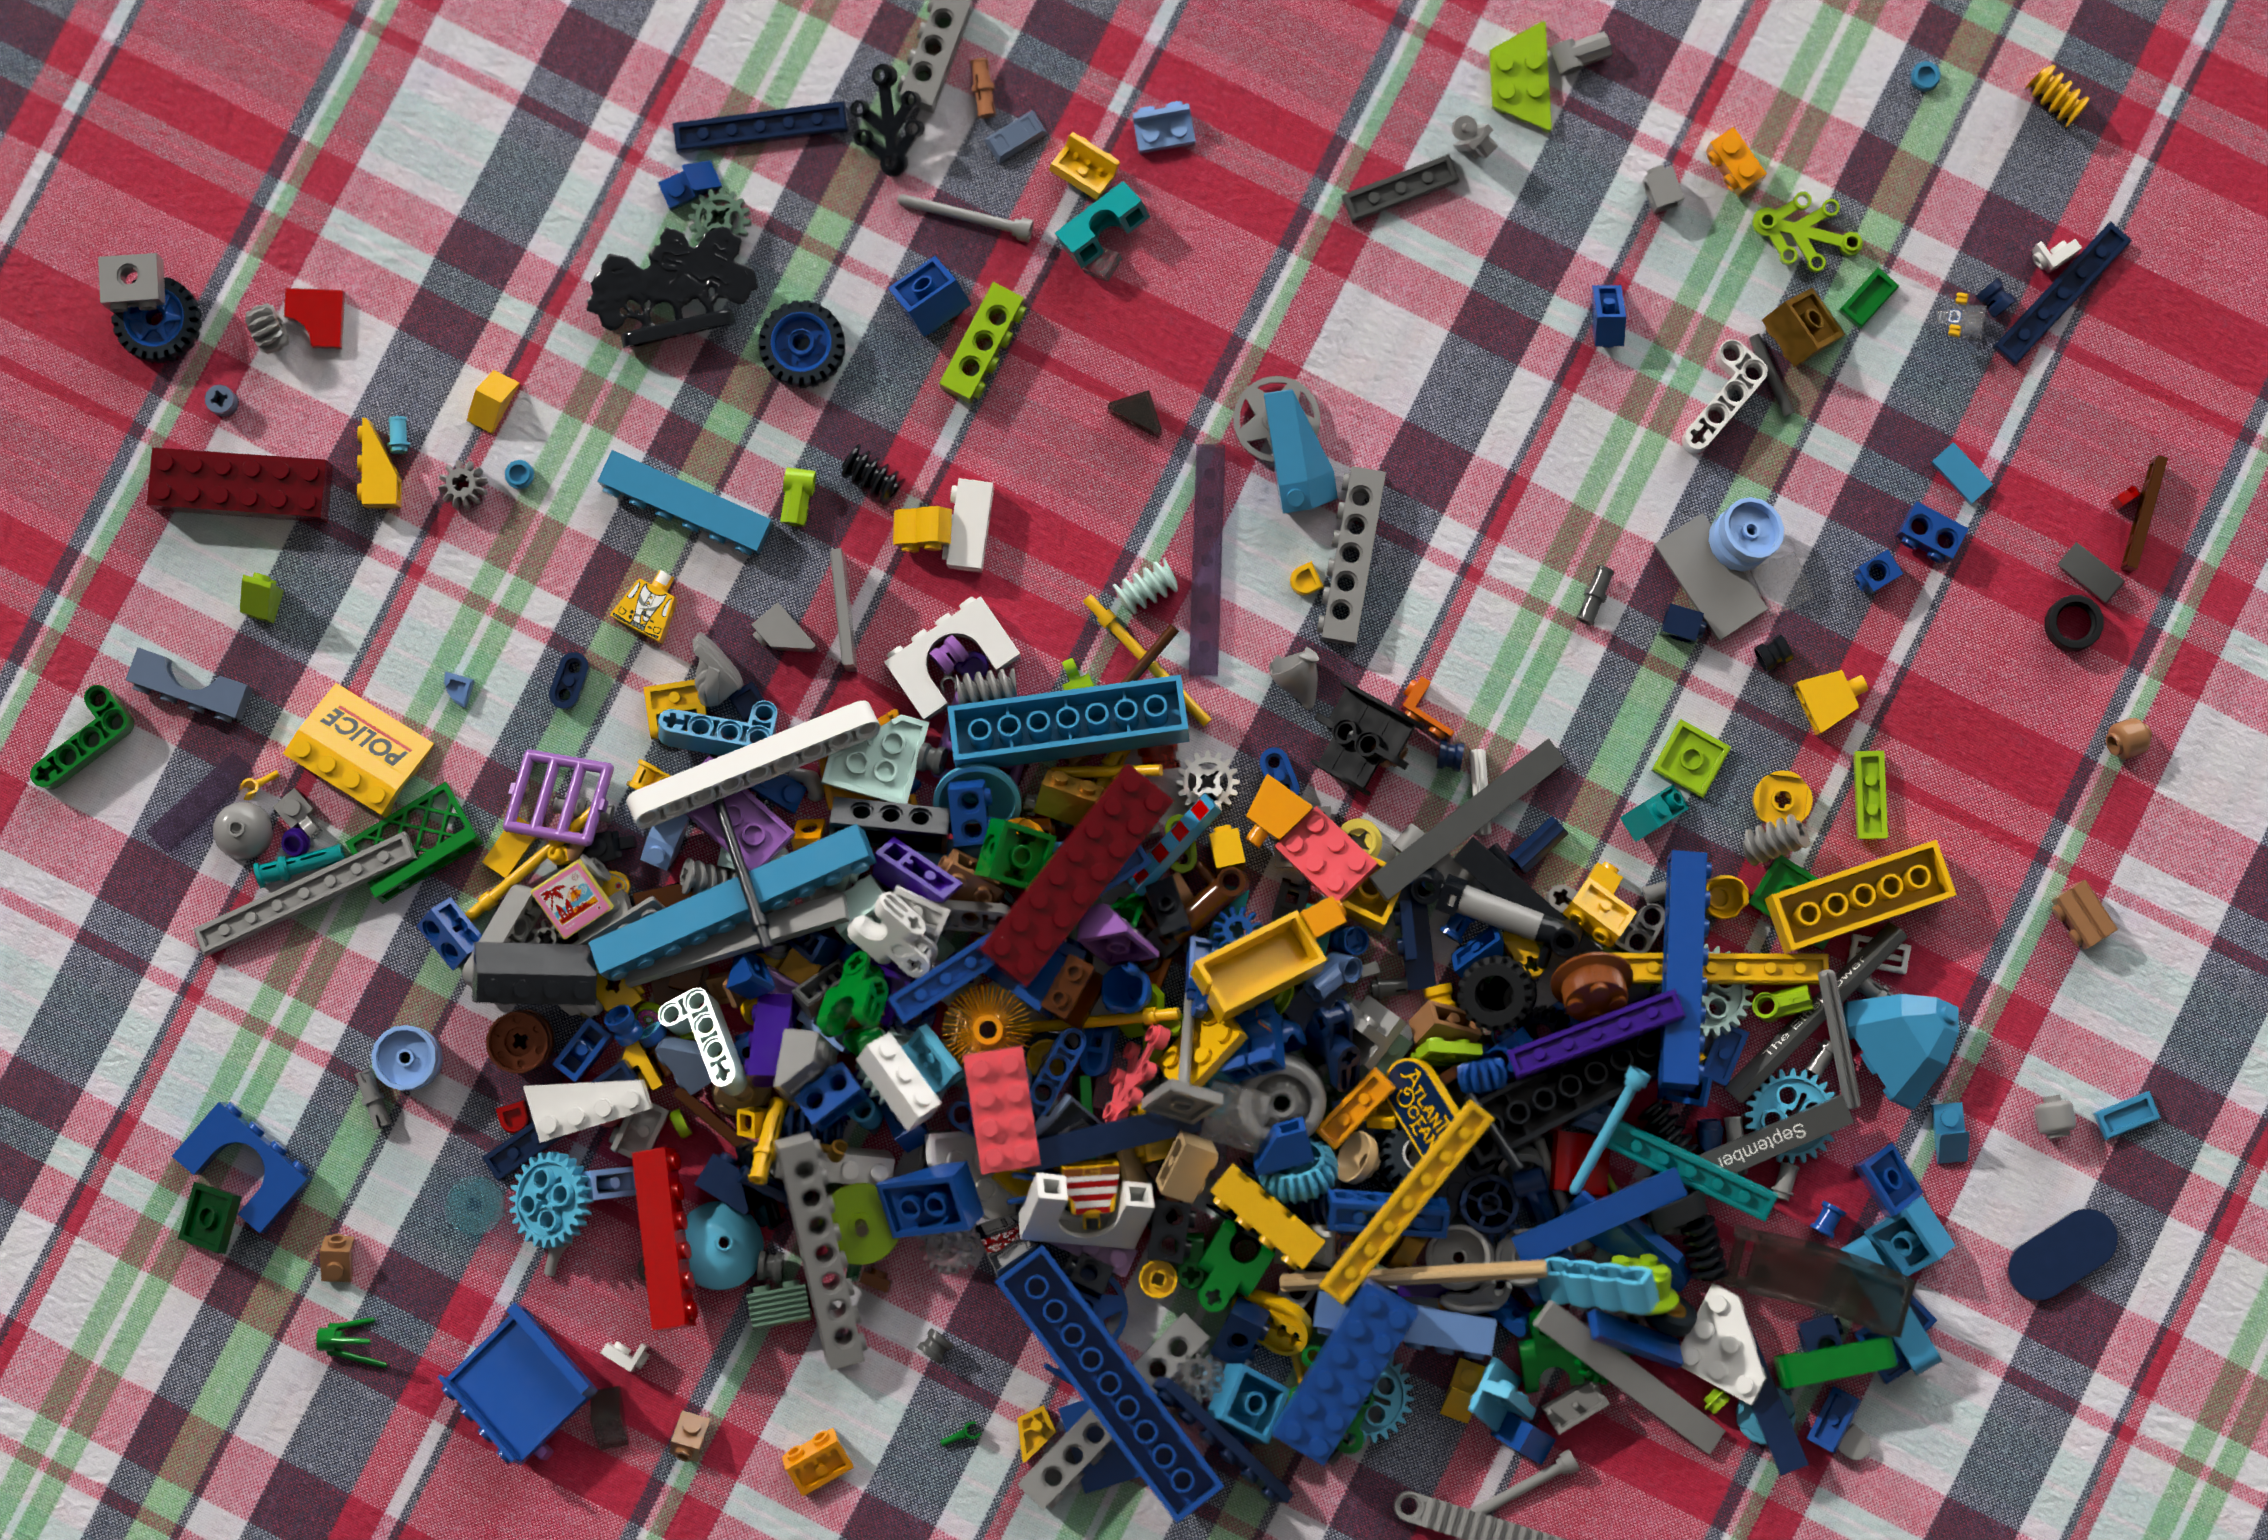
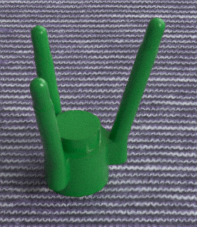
[1110,893,1148,928]
[316,1317,387,1368]

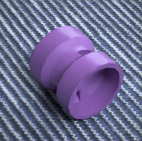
[929,634,969,675]

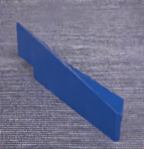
[1559,1190,1693,1292]

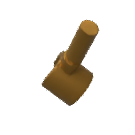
[820,1139,848,1163]

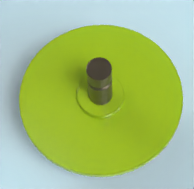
[819,1183,899,1265]

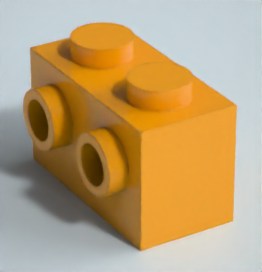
[1706,127,1767,198]

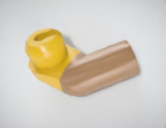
[547,832,585,865]

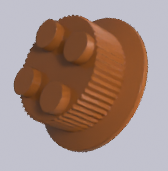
[1550,951,1633,1022]

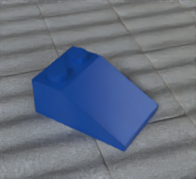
[876,1161,985,1238]

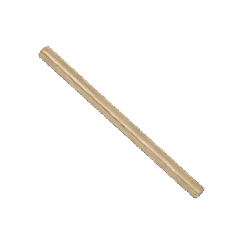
[1280,1260,1547,1292]

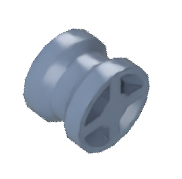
[205,385,239,417]

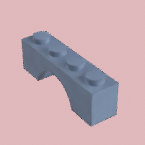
[126,647,253,723]

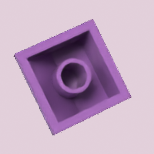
[1077,904,1159,966]

